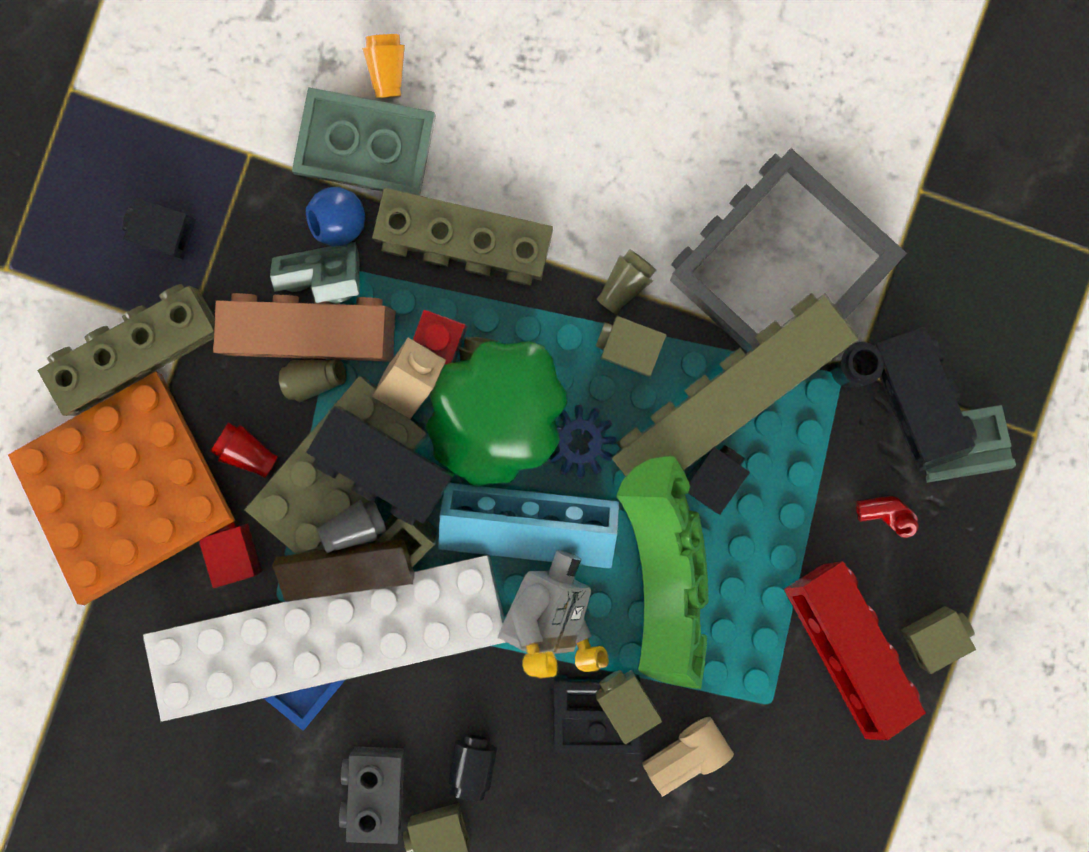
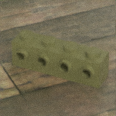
[372,188,553,286]
[37,284,215,416]

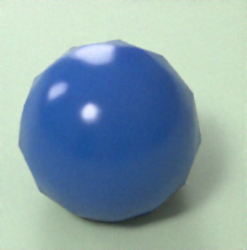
[306,187,366,247]

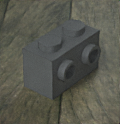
[339,746,405,844]

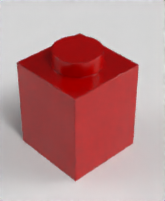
[413,310,468,365]
[199,521,262,589]

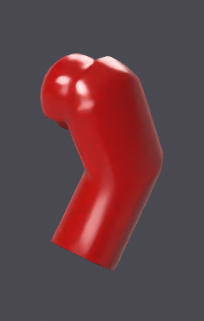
[856,496,919,538]

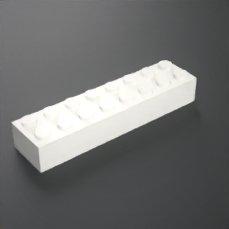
[143,555,505,722]

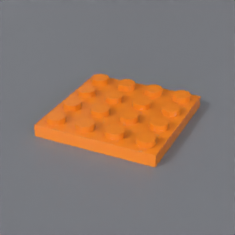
[8,371,235,605]

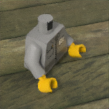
[498,550,609,678]

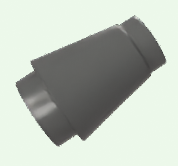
[316,500,386,553]

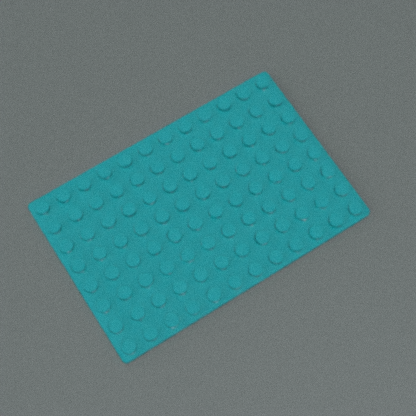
[276,271,841,704]

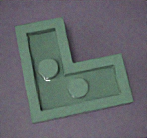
[270,241,359,303]

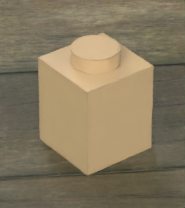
[372,338,446,419]

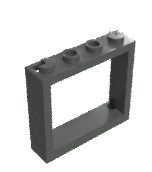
[670,148,907,352]

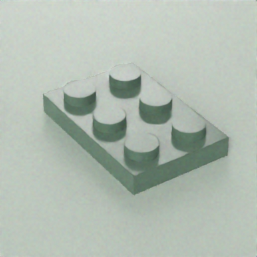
[292,87,436,196]

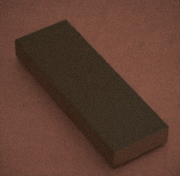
[273,539,415,602]

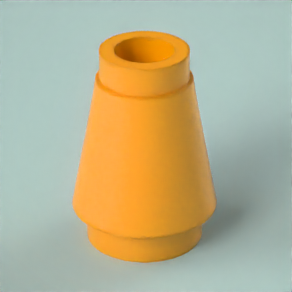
[362,34,405,98]

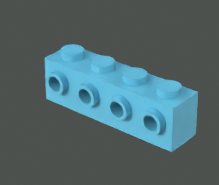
[438,483,619,568]

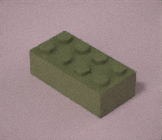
[245,376,428,554]

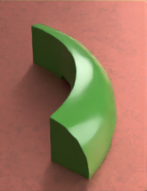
[616,456,709,689]

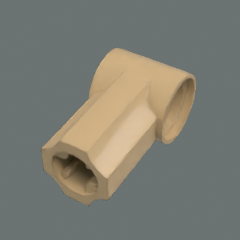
[642,717,734,797]

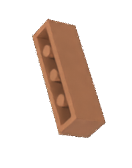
[213,293,396,362]

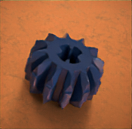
[548,405,617,478]

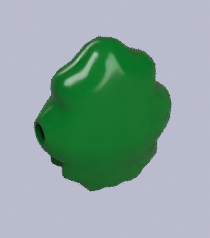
[426,341,567,487]

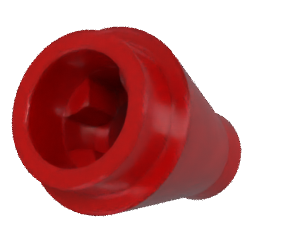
[210,422,278,478]

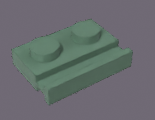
[926,405,1016,483]

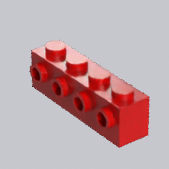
[784,561,926,741]

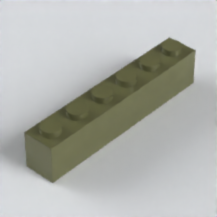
[612,293,858,476]

